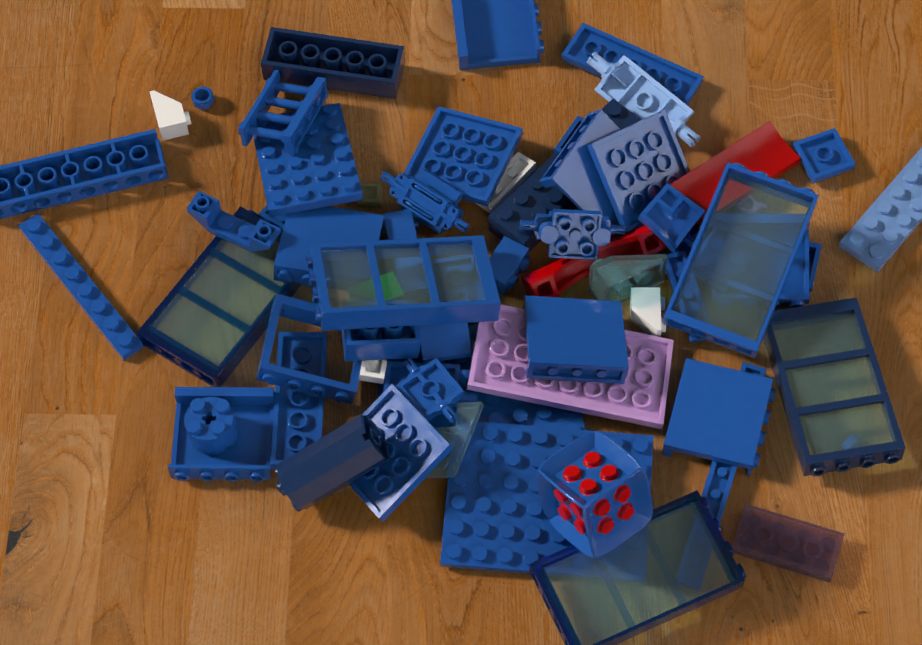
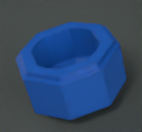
[191,86,214,110]

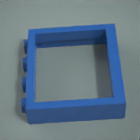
[256,294,362,404]

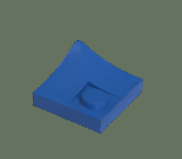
[638,183,705,253]

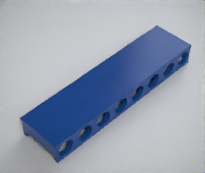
[0,129,169,219]

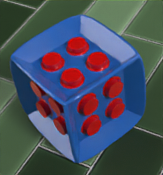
[536,431,653,558]

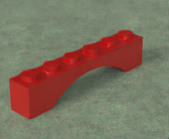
[521,225,665,297]

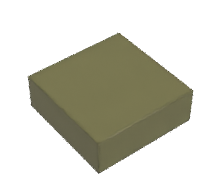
[358,183,382,207]

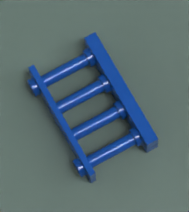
[238,70,328,155]

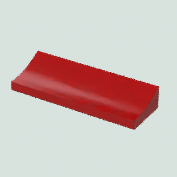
[670,121,801,229]

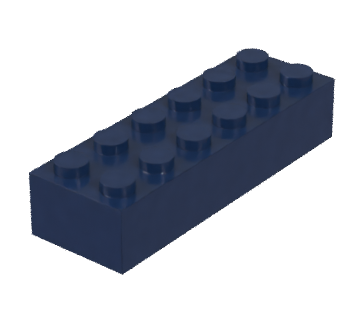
[261,27,405,99]

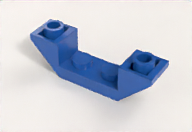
[186,191,281,252]

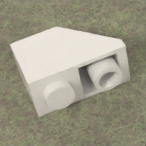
[630,287,666,337]

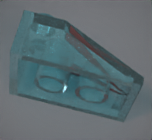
[588,254,668,303]

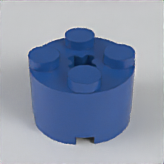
[184,397,239,455]

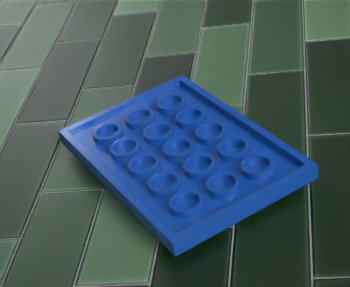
[253,103,363,217]

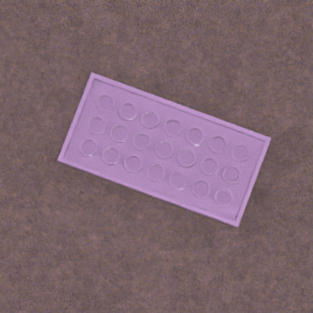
[467,304,674,429]

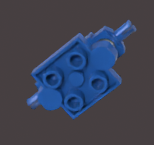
[380,169,470,234]
[519,209,625,260]

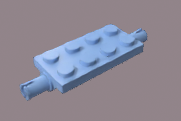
[587,52,701,148]

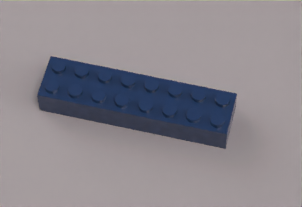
[489,99,642,252]

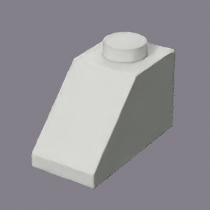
[150,91,191,141]

